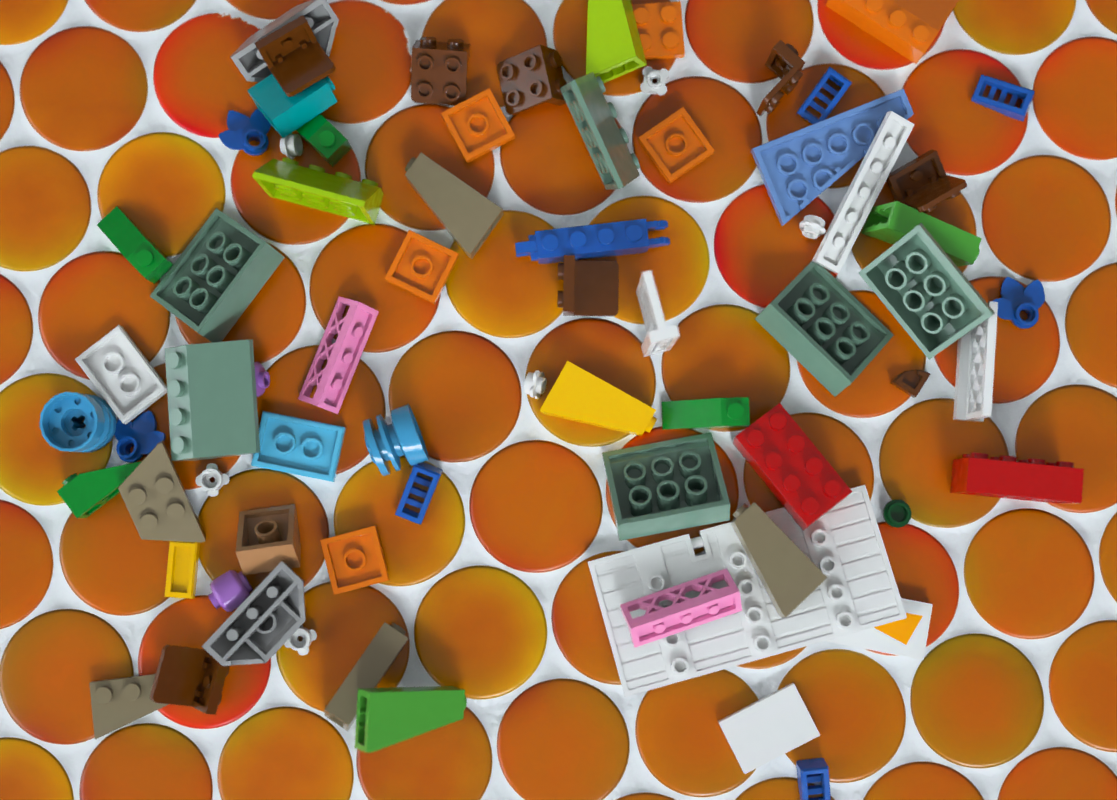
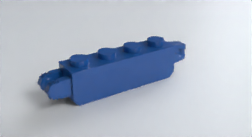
[515,219,670,264]

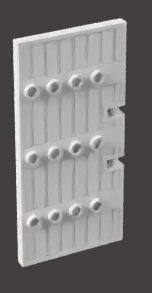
[588,485,907,697]

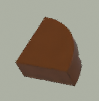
[891,370,930,398]

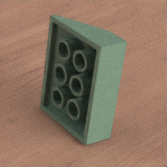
[560,72,641,190]
[150,208,285,342]
[859,223,995,360]
[755,261,894,397]
[165,339,260,461]
[602,432,730,541]

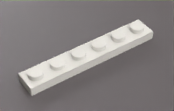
[812,111,915,273]

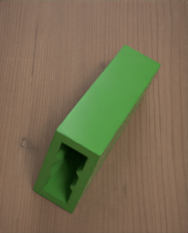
[861,201,982,267]
[355,686,467,753]

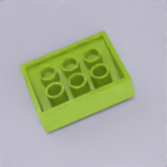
[252,158,384,225]

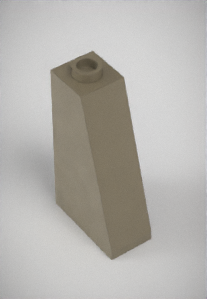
[405,153,504,259]
[731,502,827,618]
[324,622,408,731]

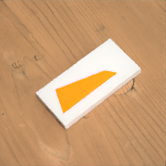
[827,598,933,660]

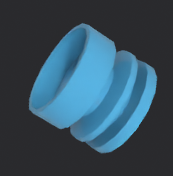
[39,392,116,453]
[363,404,429,476]

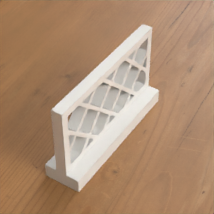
[636,270,680,357]
[953,301,998,422]

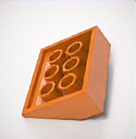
[825,0,959,64]

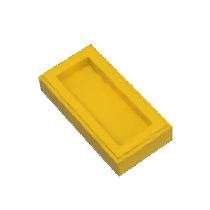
[165,541,200,599]

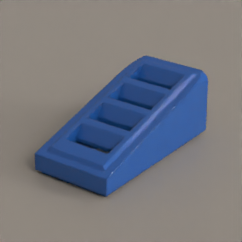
[797,67,852,124]
[971,74,1035,122]
[395,462,443,525]
[796,758,831,800]

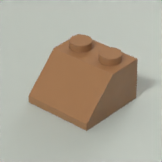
[235,504,301,575]

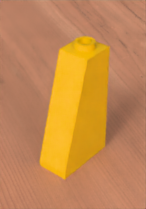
[540,361,657,436]

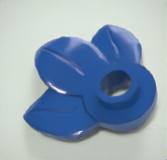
[219,108,271,156]
[993,277,1045,329]
[114,411,166,463]

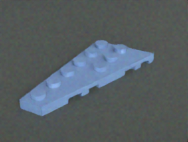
[751,89,914,227]

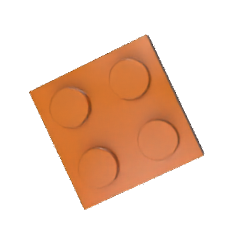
[631,1,685,60]
[441,88,515,163]
[638,107,715,184]
[385,230,459,304]
[320,525,390,595]

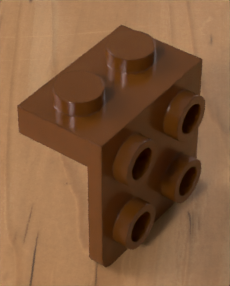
[254,15,336,97]
[411,37,471,105]
[757,40,805,117]
[497,45,567,115]
[886,149,967,213]
[557,255,619,316]
[150,645,229,715]

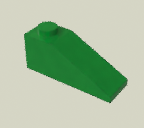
[295,114,352,167]
[97,206,174,284]
[662,397,750,430]
[57,461,141,518]

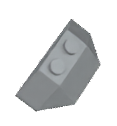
[230,0,339,82]
[202,561,306,666]

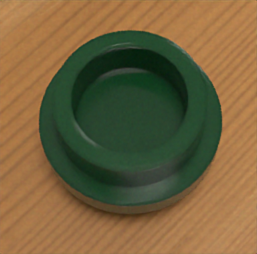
[883,500,912,528]

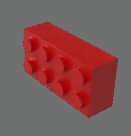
[733,403,852,531]
[950,453,1084,504]

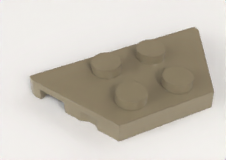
[118,441,206,543]

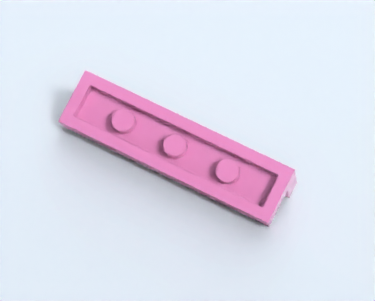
[298,296,379,414]
[620,568,742,648]

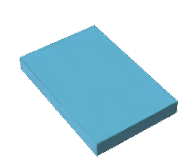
[251,411,346,482]

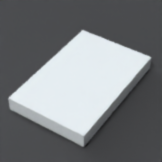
[75,325,167,424]
[718,683,820,774]

